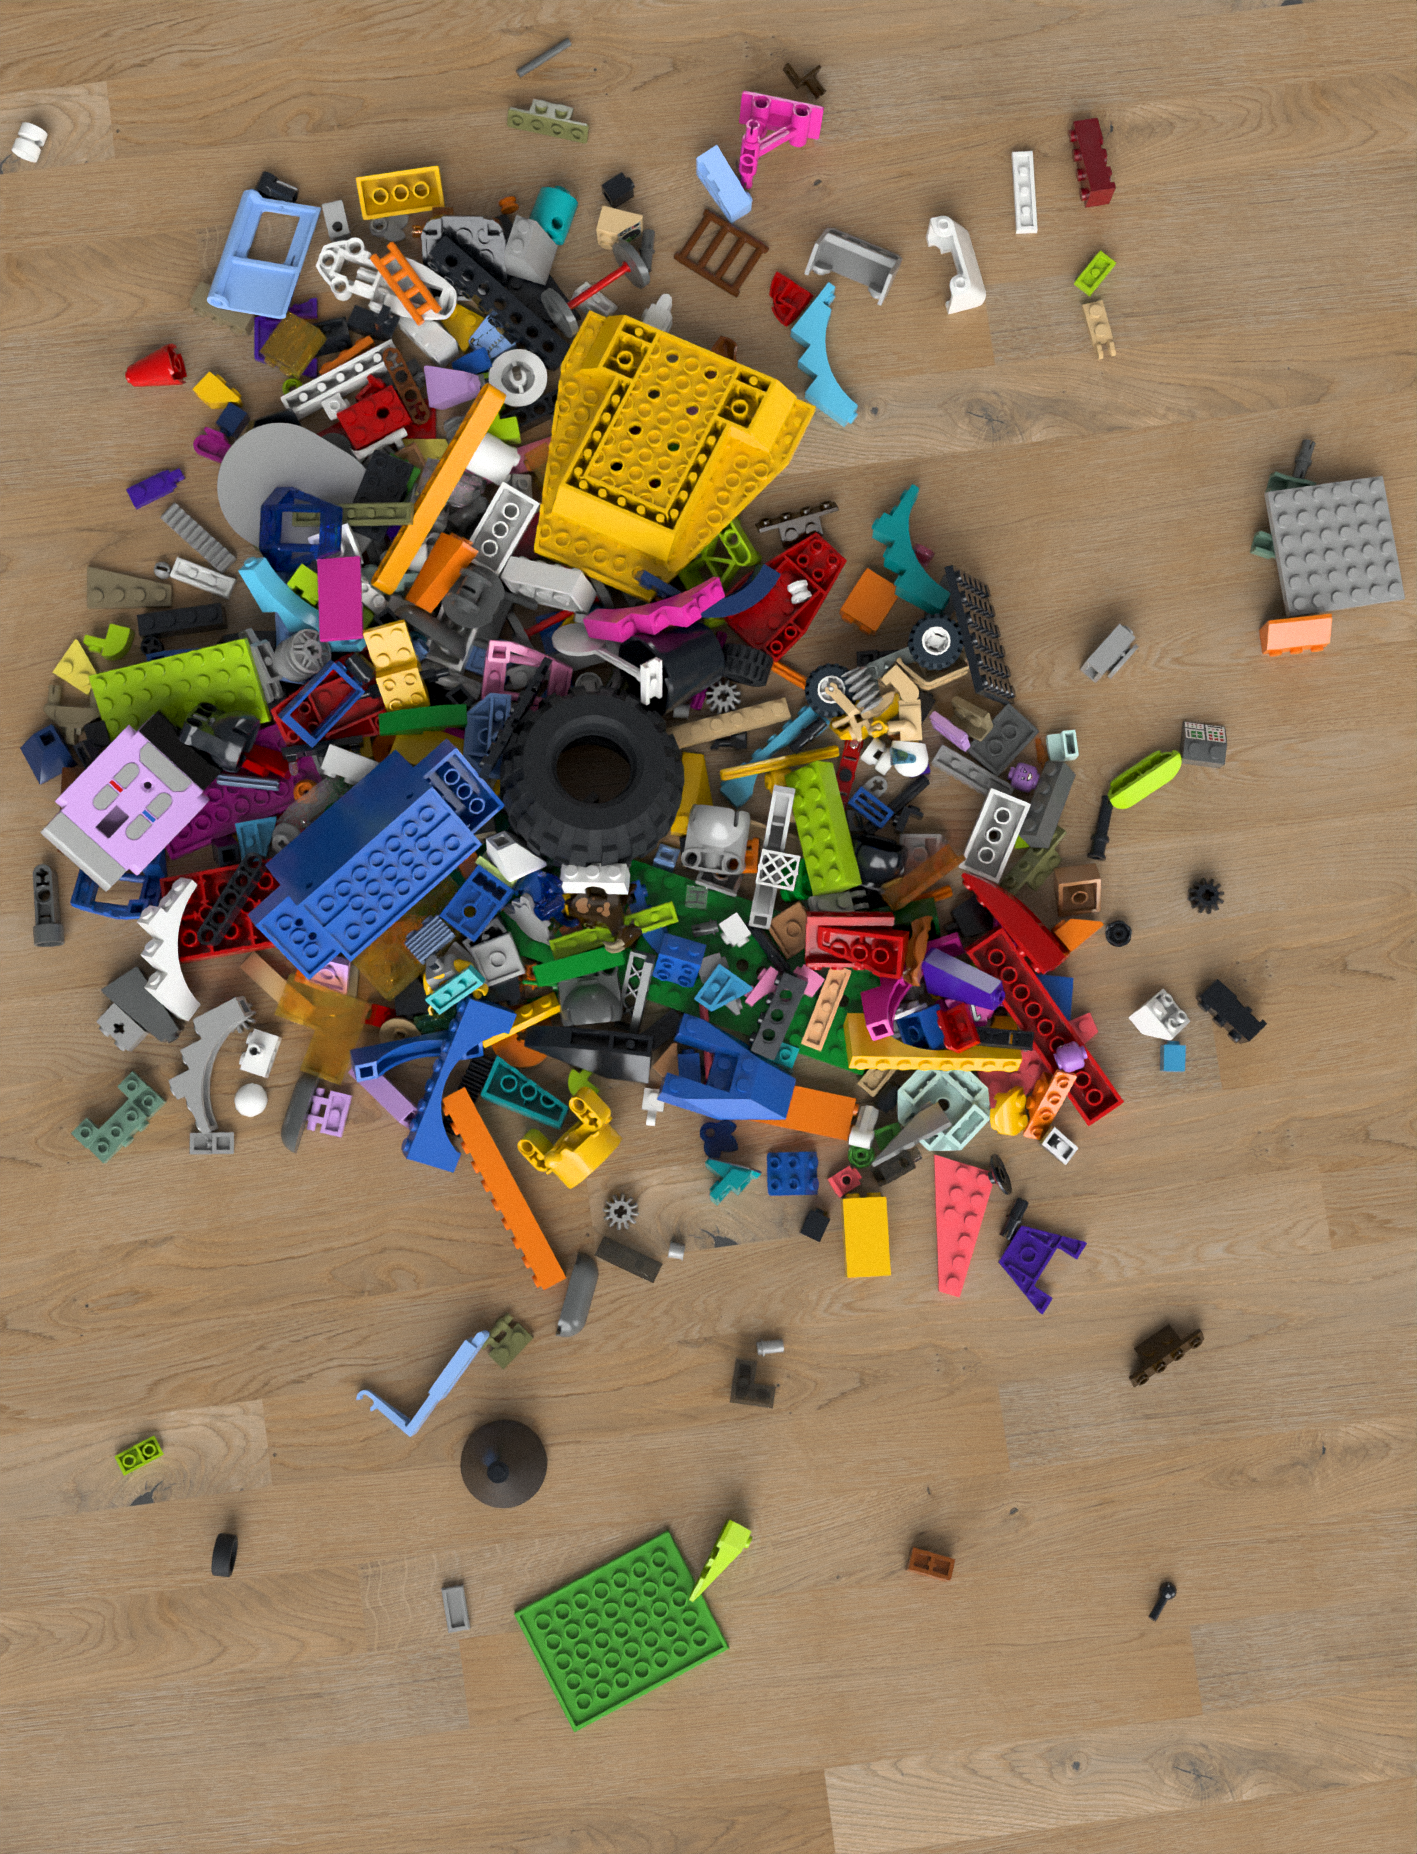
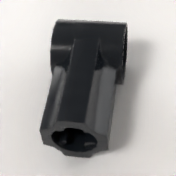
[254,171,299,203]

